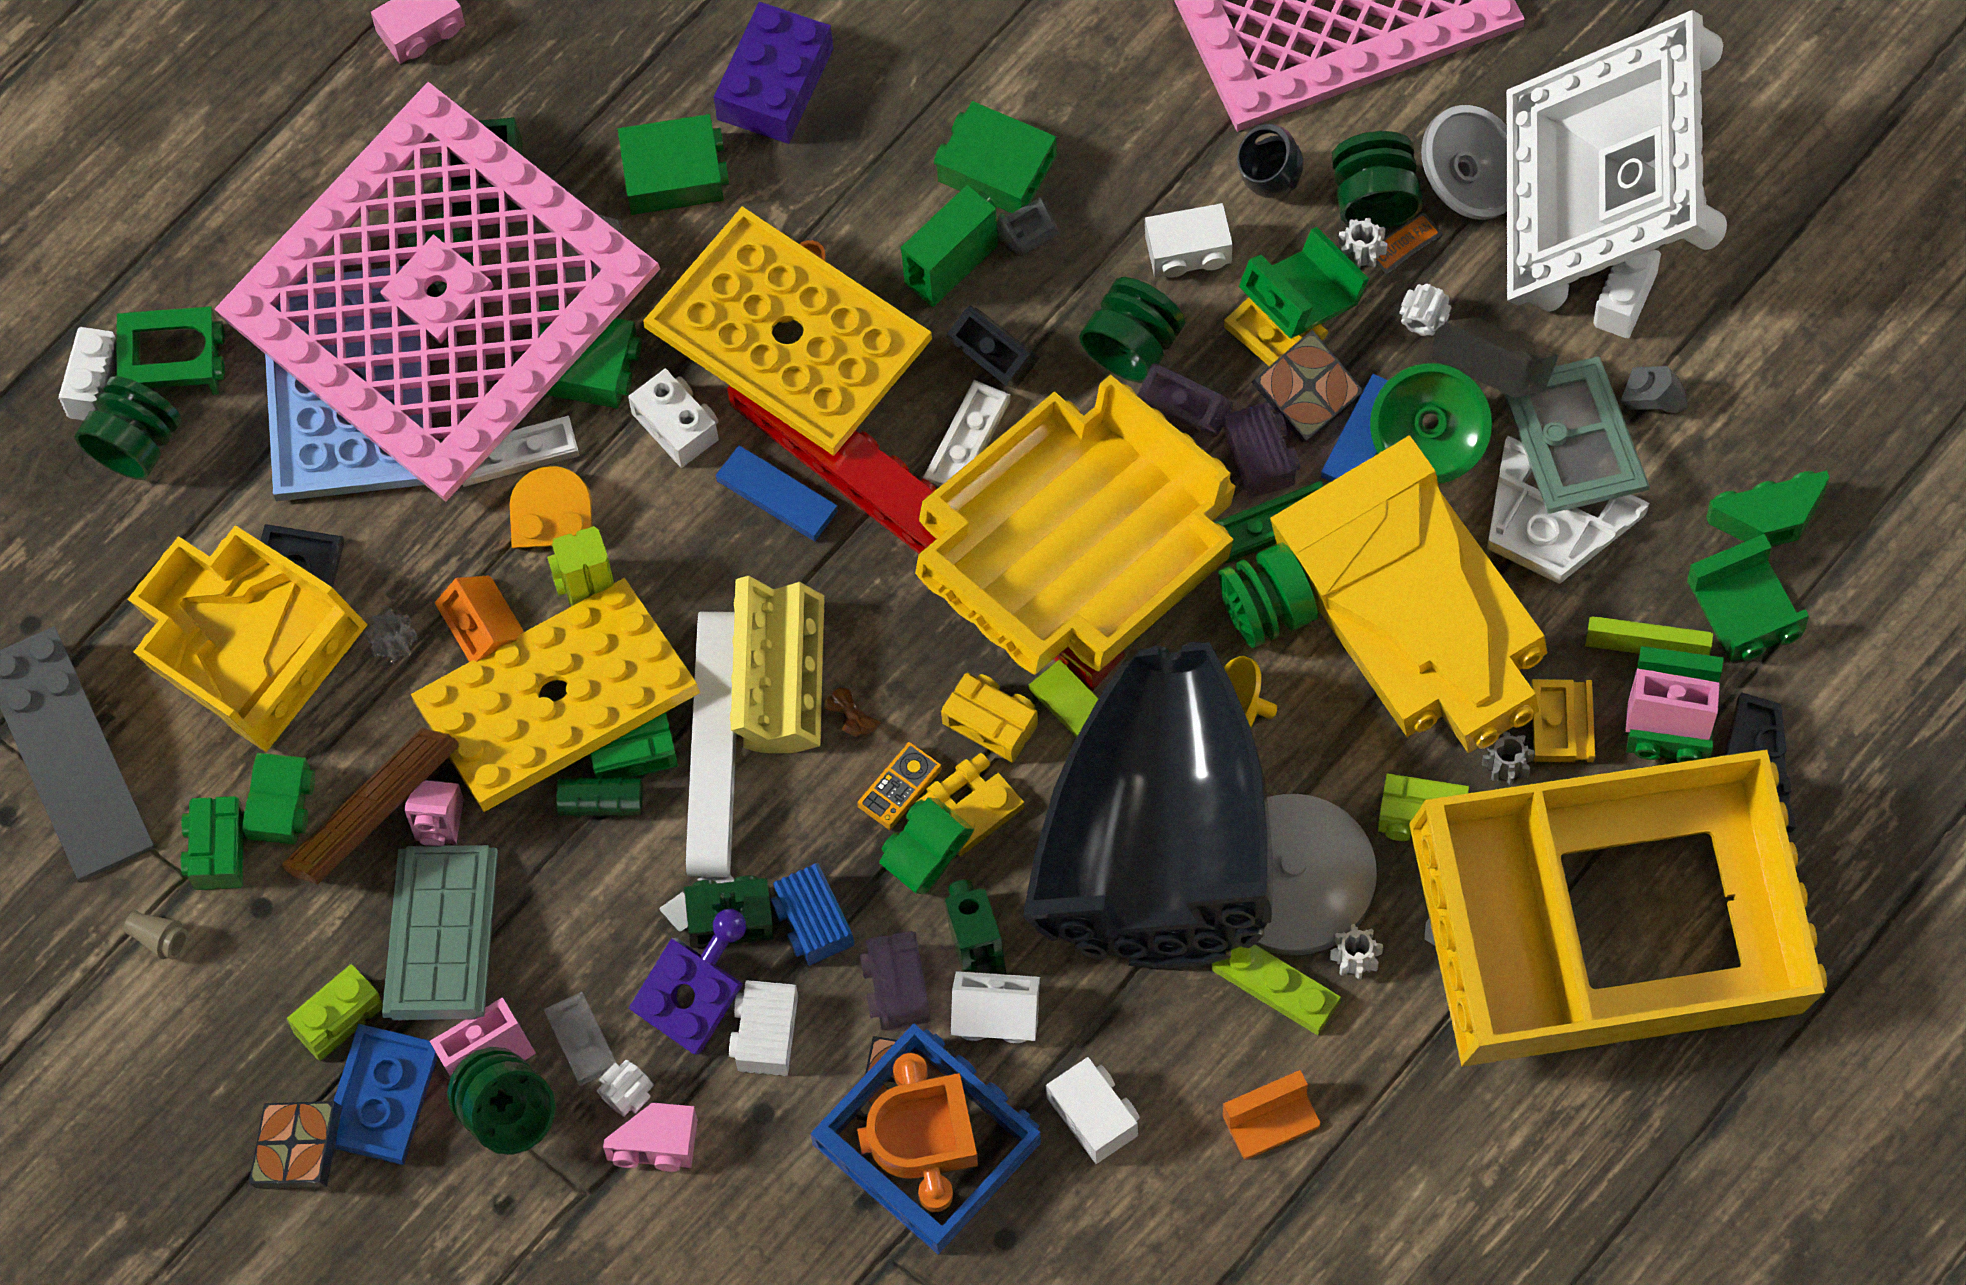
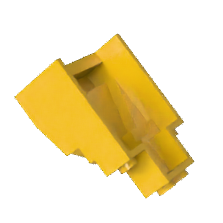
[128,525,368,752]

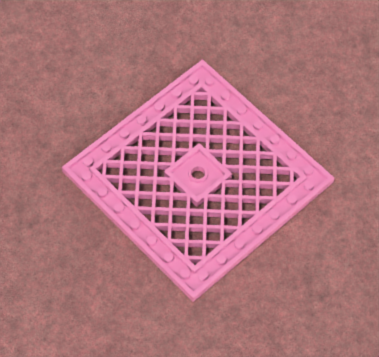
[1174,0,1524,132]
[215,82,660,502]

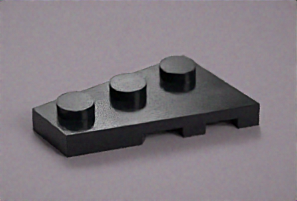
[1724,692,1796,833]

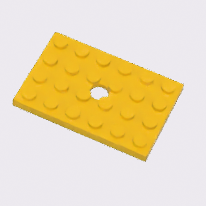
[643,206,932,456]
[411,578,700,812]

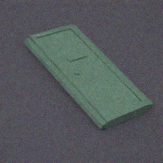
[382,845,498,1020]

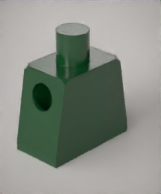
[944,879,1007,975]

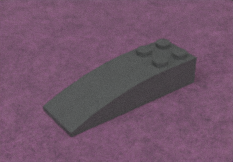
[0,626,155,882]

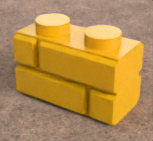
[941,672,1038,762]

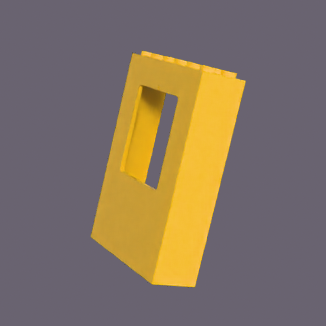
[1409,750,1827,1067]

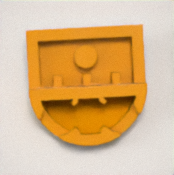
[510,466,593,548]

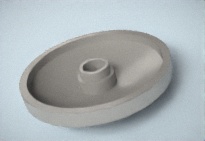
[1255,794,1377,955]

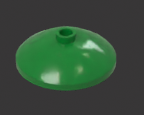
[1370,363,1492,484]

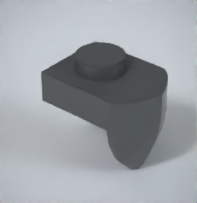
[997,197,1060,255]
[1620,366,1688,413]

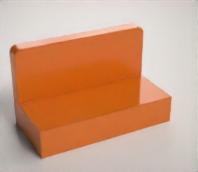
[435,576,524,662]
[1223,1070,1320,1160]

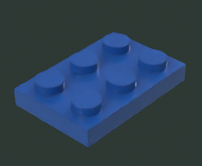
[334,1024,438,1165]

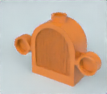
[857,1053,978,1212]

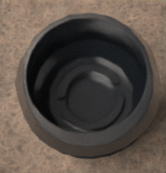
[1237,124,1304,198]

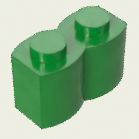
[242,753,315,845]
[879,797,974,894]

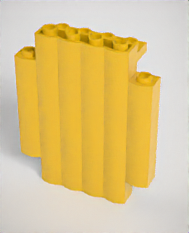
[915,375,1236,675]

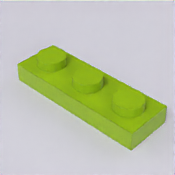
[1212,945,1341,1036]

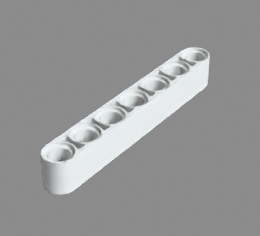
[686,612,737,877]

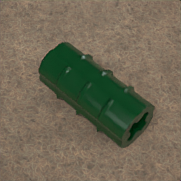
[557,776,643,818]

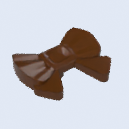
[824,687,881,737]

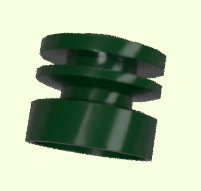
[1332,131,1422,229]
[1079,277,1186,383]
[74,376,182,480]
[447,1047,556,1155]

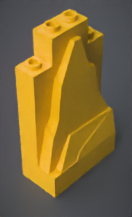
[1270,435,1547,754]

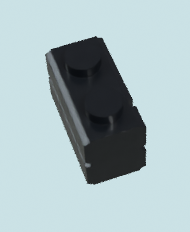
[945,305,1040,389]

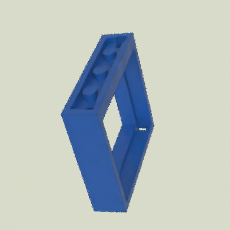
[810,1023,1041,1255]

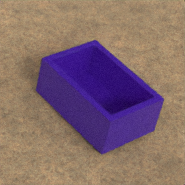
[714,1,833,144]

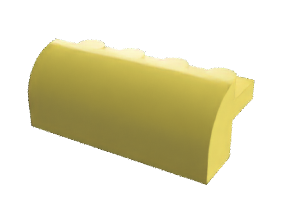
[730,576,824,753]

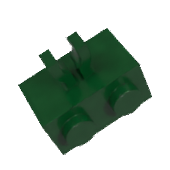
[684,875,773,948]

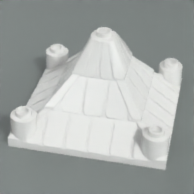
[1507,10,1727,312]

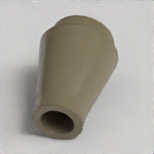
[124,911,188,960]

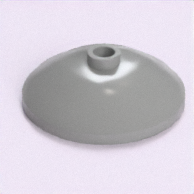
[1421,105,1507,220]

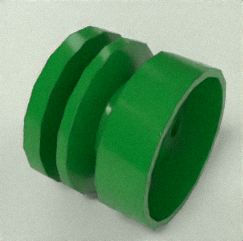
[1218,542,1318,648]

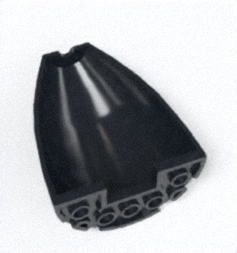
[1024,642,1273,968]

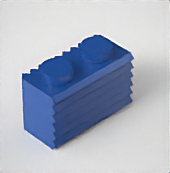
[770,863,854,966]

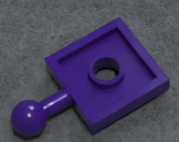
[628,909,746,1055]

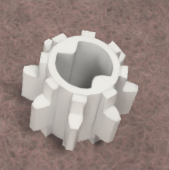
[1338,218,1387,268]
[1399,284,1452,336]
[1330,924,1383,980]
[597,1060,654,1117]

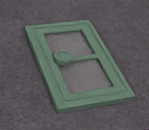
[1500,357,1650,514]

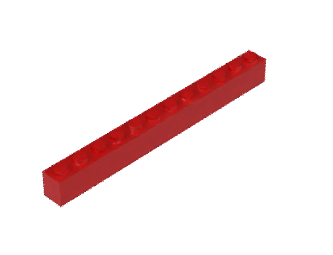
[727,386,1125,691]

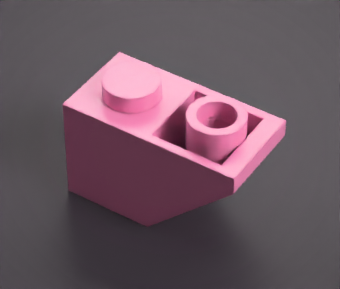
[405,781,464,846]
[603,1103,698,1172]

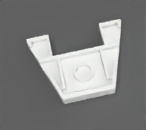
[1487,436,1649,584]

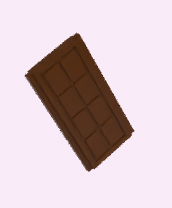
[281,728,459,885]

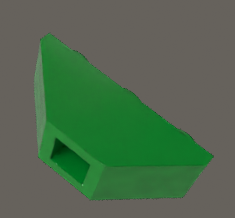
[1706,470,1830,547]

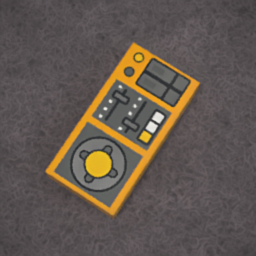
[857,742,942,830]

